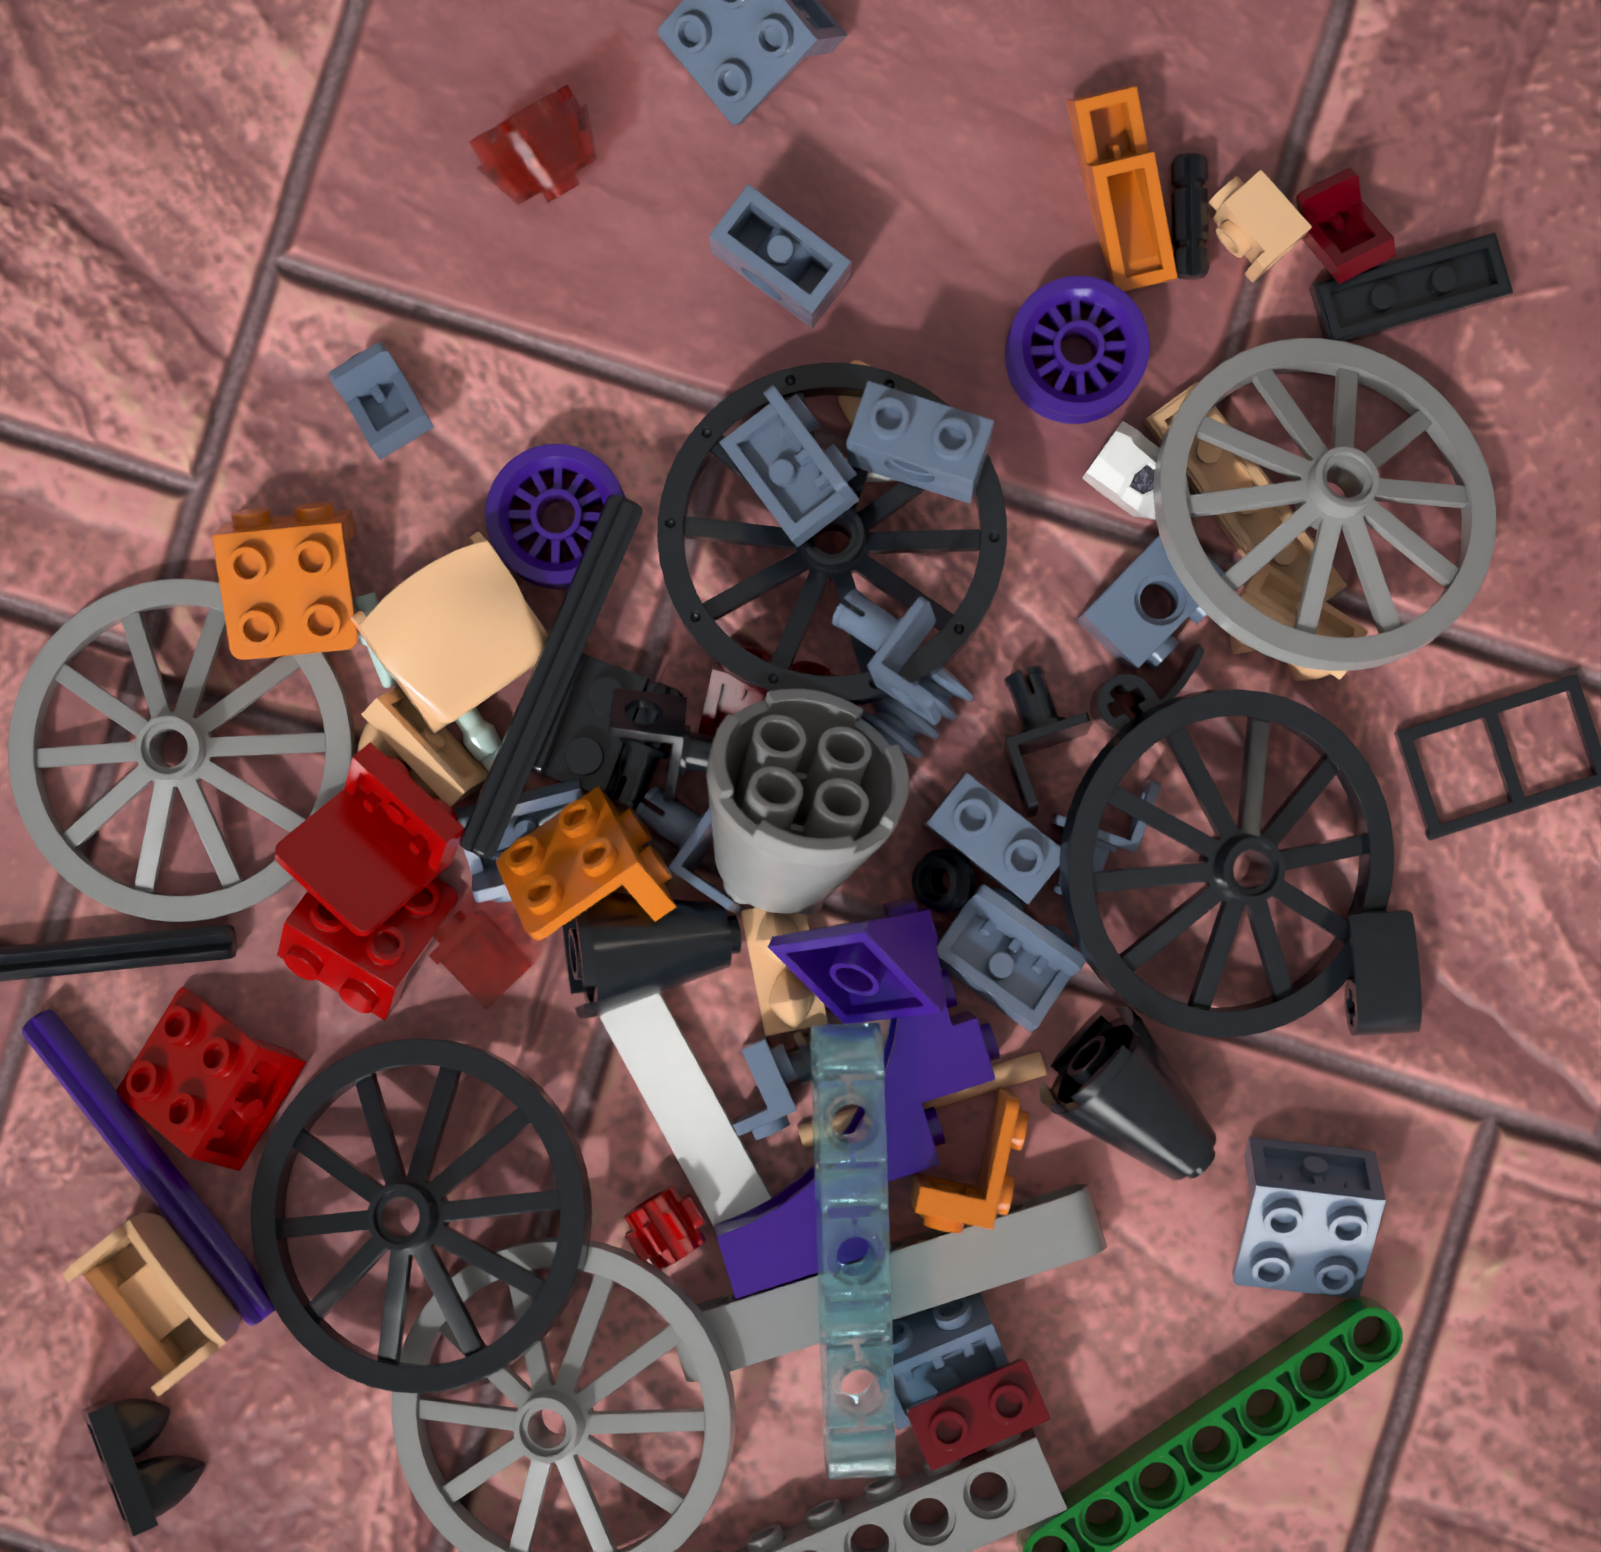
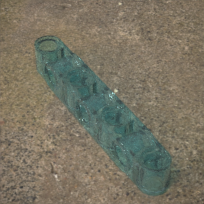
[811,1022,896,1480]

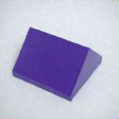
[768,910,946,1024]

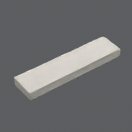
[599,993,772,1226]

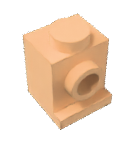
[1209,170,1312,283]

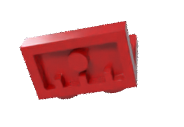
[117,987,306,1171]

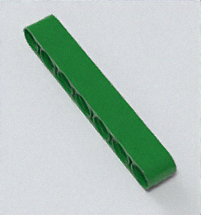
[1017,1296,1403,1552]

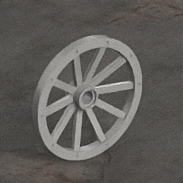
[1153,338,1496,671]
[8,579,355,922]
[392,1237,736,1552]

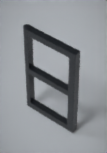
[1394,675,1601,841]

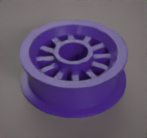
[1005,276,1150,424]
[485,444,626,590]

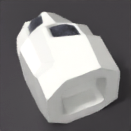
[1082,421,1191,520]

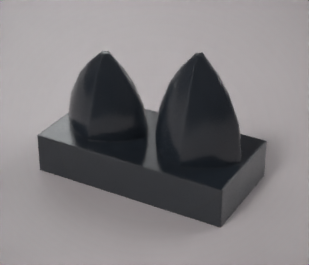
[81,1398,205,1537]

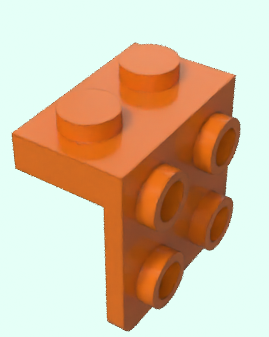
[212,502,359,660]
[496,786,676,940]
[909,1087,1029,1234]

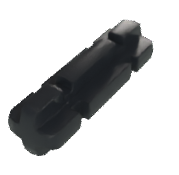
[1171,153,1209,280]

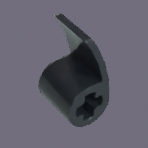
[1090,642,1205,734]
[1345,909,1422,1036]

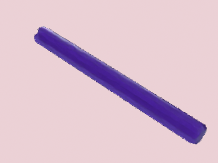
[21,1009,275,1326]

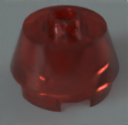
[468,84,597,205]

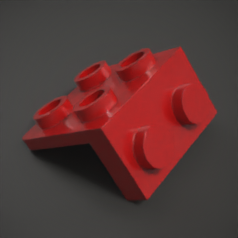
[274,742,464,936]
[277,878,458,1020]

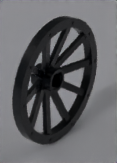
[657,363,1007,705]
[1060,689,1394,1037]
[251,1039,592,1394]

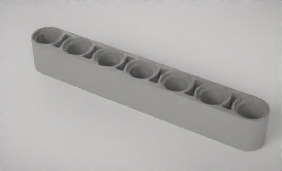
[668,1184,1107,1382]

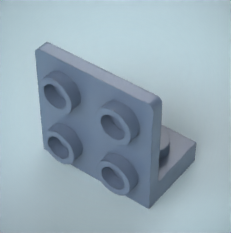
[658,0,848,125]
[1232,1137,1386,1298]

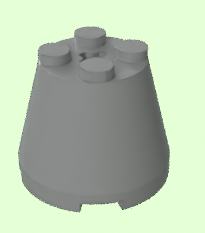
[707,689,909,915]

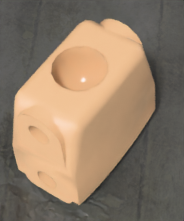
[350,531,548,734]
[61,1212,240,1397]

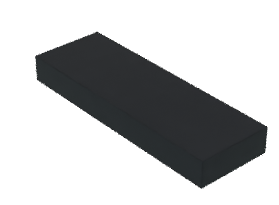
[1309,233,1513,343]

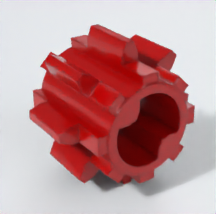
[624,1185,706,1270]

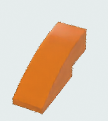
[1066,85,1178,291]

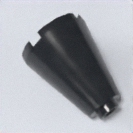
[562,892,741,1019]
[1040,1006,1216,1180]

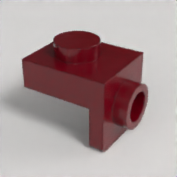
[1296,167,1396,284]

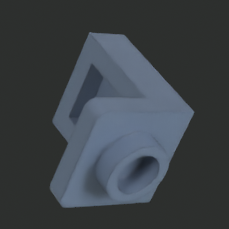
[328,342,434,460]
[733,1035,798,1140]

